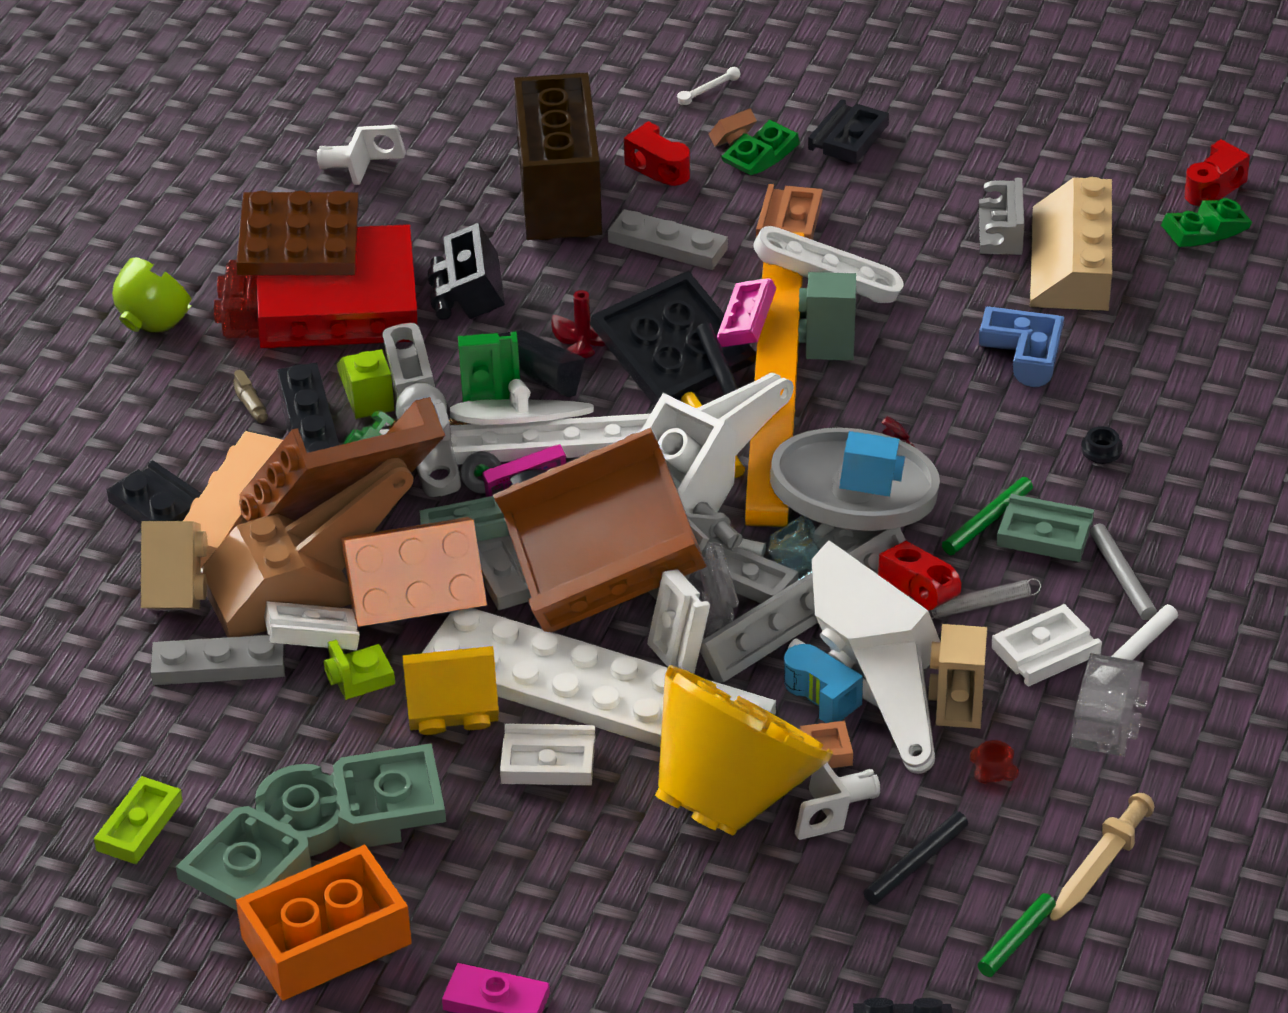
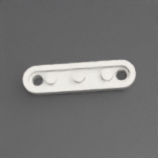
[753,226,903,303]

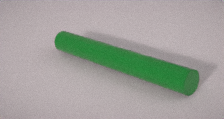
[942,477,1033,555]

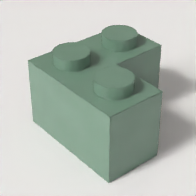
[799,272,857,360]

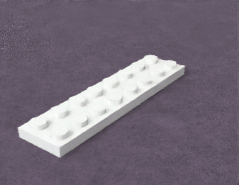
[422,608,776,747]

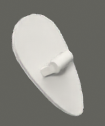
[450,379,594,425]

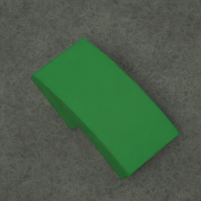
[721,119,800,175]
[1161,198,1252,247]

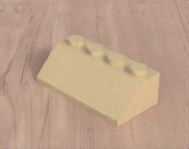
[1030,177,1112,311]

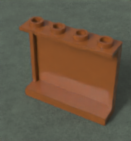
[239,397,445,521]
[493,427,707,633]

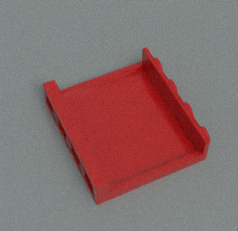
[257,225,418,348]

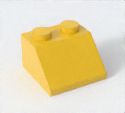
[402,646,499,735]

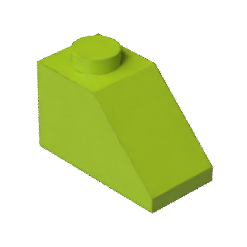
[337,349,395,419]

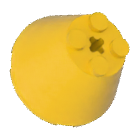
[655,665,833,835]

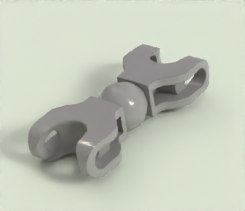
[383,323,461,497]

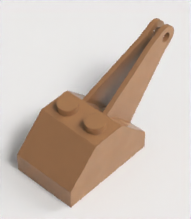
[200,458,413,637]

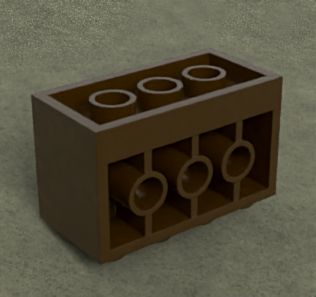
[514,73,602,240]

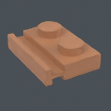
[756,184,823,240]

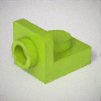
[324,640,395,700]

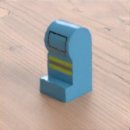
[784,644,863,723]

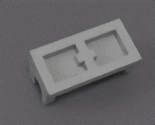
[979,178,1024,255]

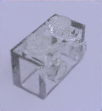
[1071,653,1150,757]

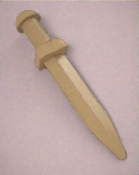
[1050,793,1154,921]

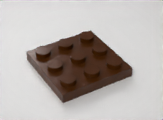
[236,191,359,275]

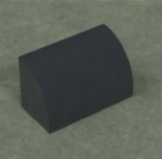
[498,330,586,397]

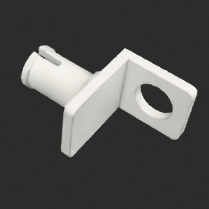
[317,125,406,185]
[795,763,880,840]

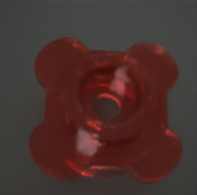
[970,740,1019,783]

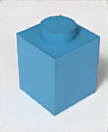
[839,431,905,497]

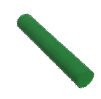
[977,893,1056,977]

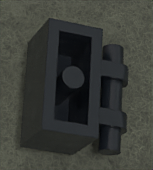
[427,223,505,320]

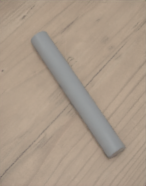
[1090,523,1157,620]

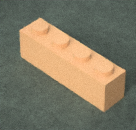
[183,431,283,574]

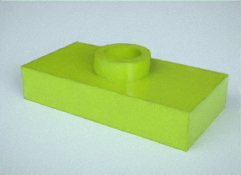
[94,776,183,865]

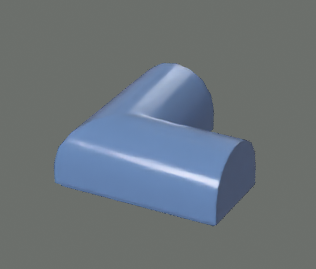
[979,306,1064,387]

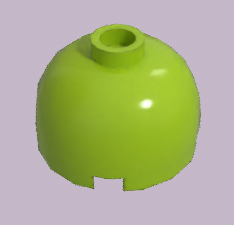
[112,257,192,332]

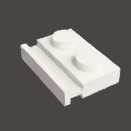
[647,569,710,674]
[264,601,360,650]
[992,604,1102,687]
[500,724,595,785]

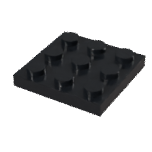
[590,270,757,406]

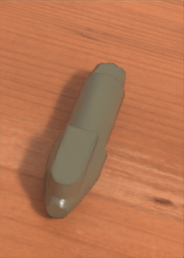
[233,370,268,423]

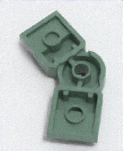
[176,743,446,910]

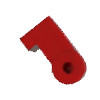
[624,121,690,186]
[1184,139,1250,206]
[878,541,962,611]

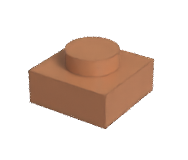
[708,108,757,147]
[800,721,853,768]

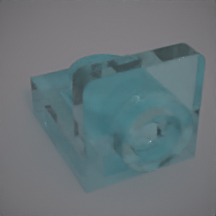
[768,515,820,580]

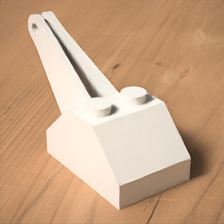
[640,373,794,514]
[812,540,940,774]

